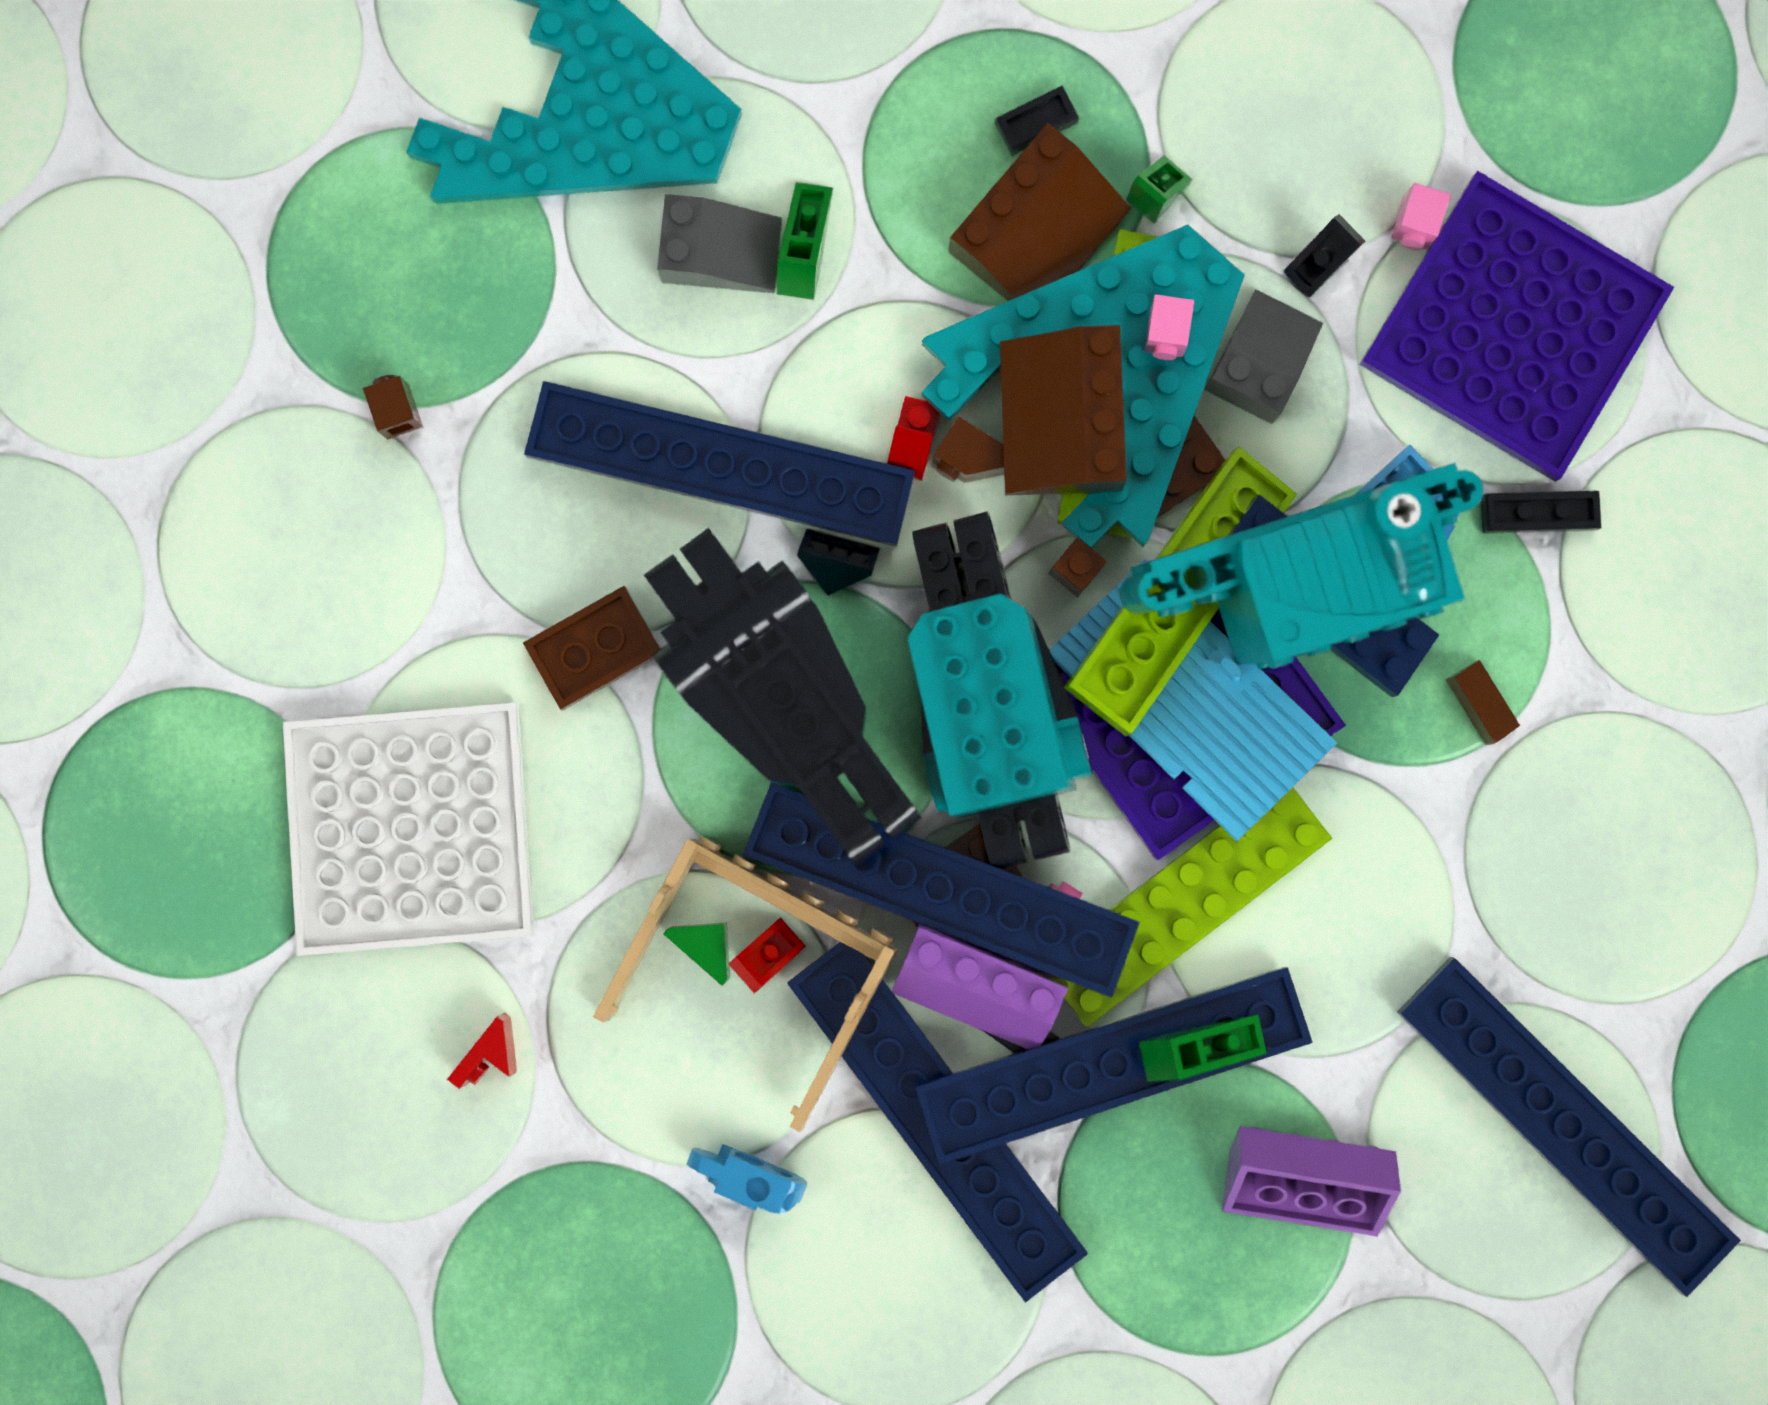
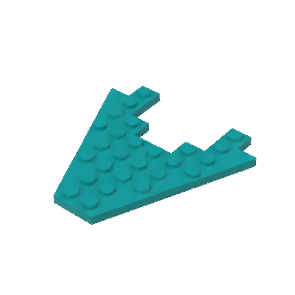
[406,0,742,204]
[921,224,1245,549]

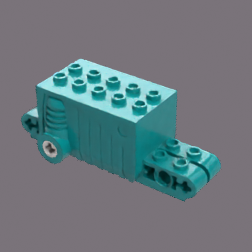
[1119,463,1483,669]

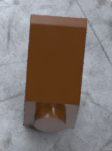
[932,416,1004,483]

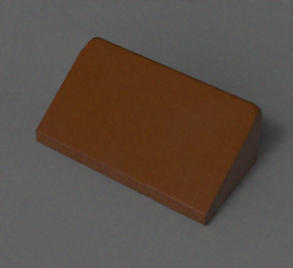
[1446,660,1520,745]

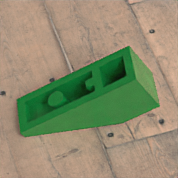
[777,182,833,300]
[1139,1014,1267,1082]

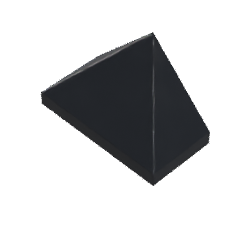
[797,528,880,596]

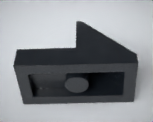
[1283,214,1366,298]

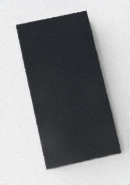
[995,85,1079,155]

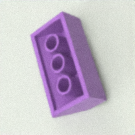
[892,923,1068,1049]
[1222,1126,1401,1237]

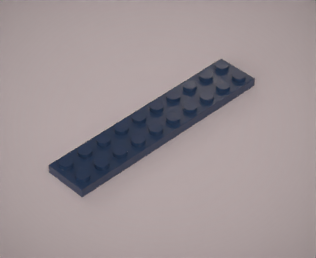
[524,381,915,547]
[743,782,1140,998]
[787,942,1088,1303]
[1397,957,1741,1297]
[914,967,1313,1165]

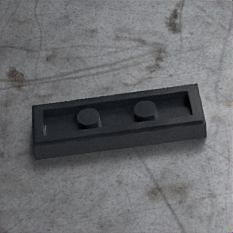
[1481,491,1602,534]

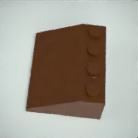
[948,123,1131,301]
[1000,325,1127,496]

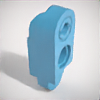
[686,1144,808,1214]

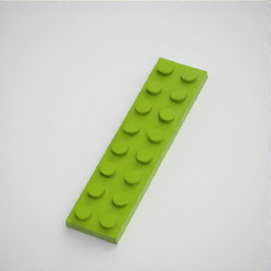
[1064,446,1297,737]
[1064,787,1333,1028]

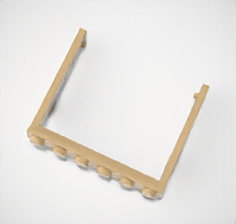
[593,836,898,1133]

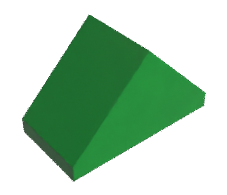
[1126,156,1193,224]
[663,922,730,986]

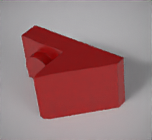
[887,396,940,481]
[728,917,806,994]
[447,1013,517,1089]

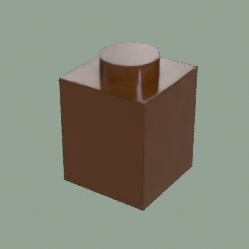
[363,375,423,440]
[1048,537,1107,598]

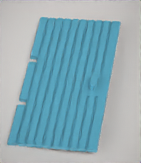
[1049,559,1337,842]

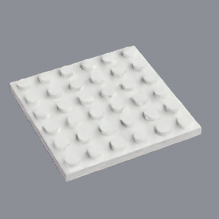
[283,702,535,956]

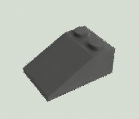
[657,194,782,293]
[1204,289,1323,424]

